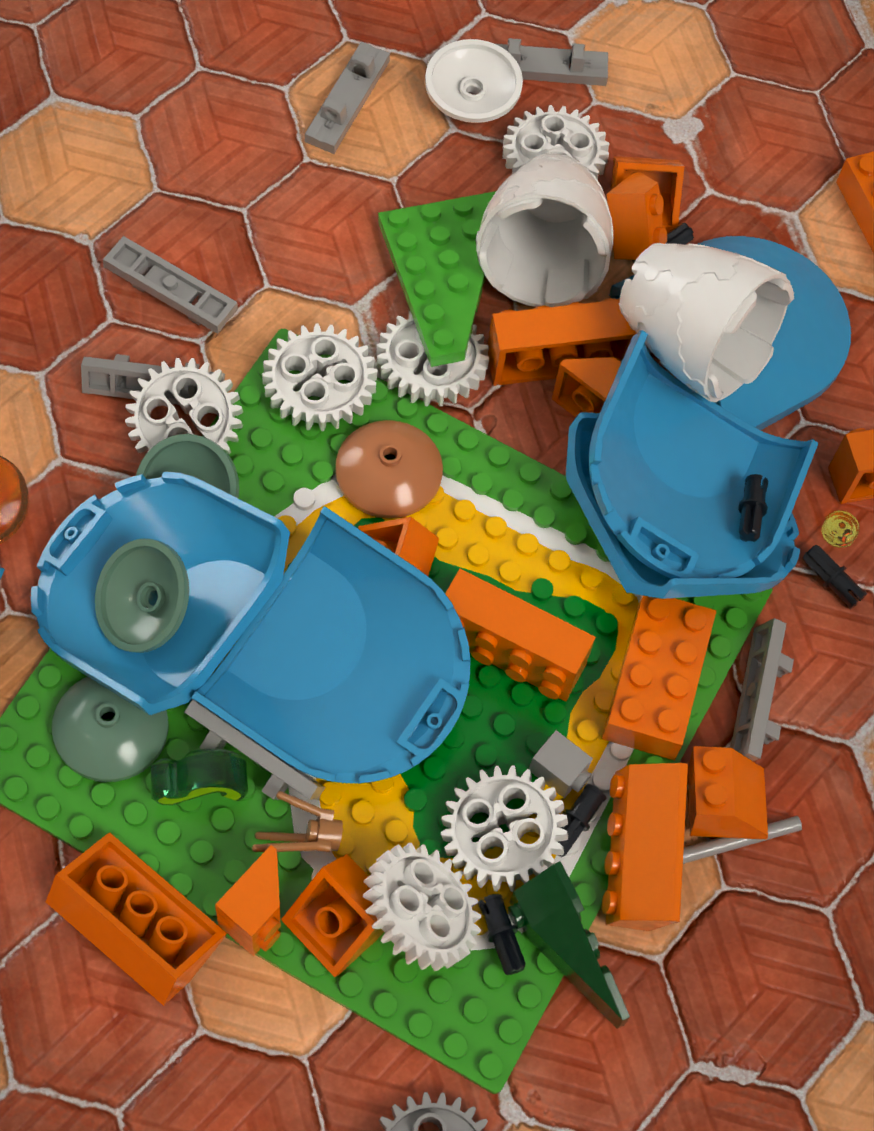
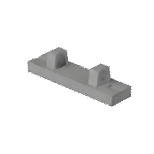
[496,38,608,86]
[305,41,390,154]
[103,236,238,334]
[81,354,225,405]
[730,618,794,761]
[184,699,326,800]

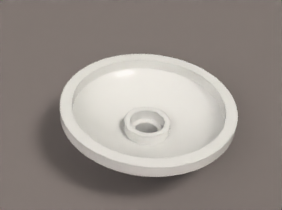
[425,39,523,123]

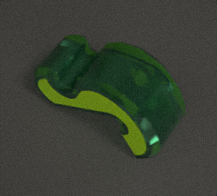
[151,749,248,805]

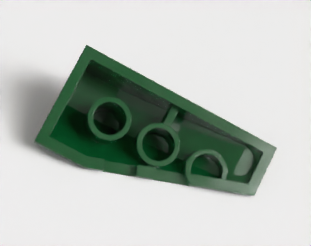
[508,861,630,1029]

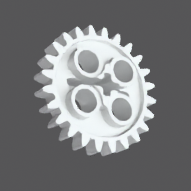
[502,105,609,180]
[376,311,489,406]
[262,323,377,431]
[125,358,243,454]
[441,766,568,892]
[363,843,481,971]

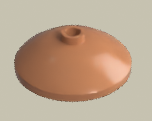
[335,420,443,519]

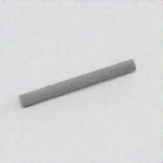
[683,816,802,864]

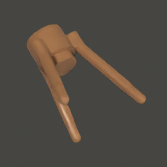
[252,791,343,852]

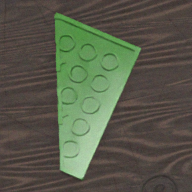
[378,191,496,367]

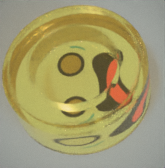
[821,510,860,548]

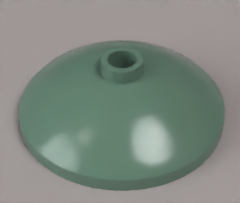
[136,434,239,498]
[95,539,189,653]
[52,676,169,782]

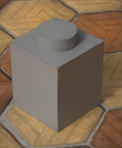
[529,730,593,799]

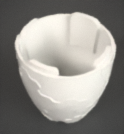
[476,152,613,307]
[619,243,794,402]

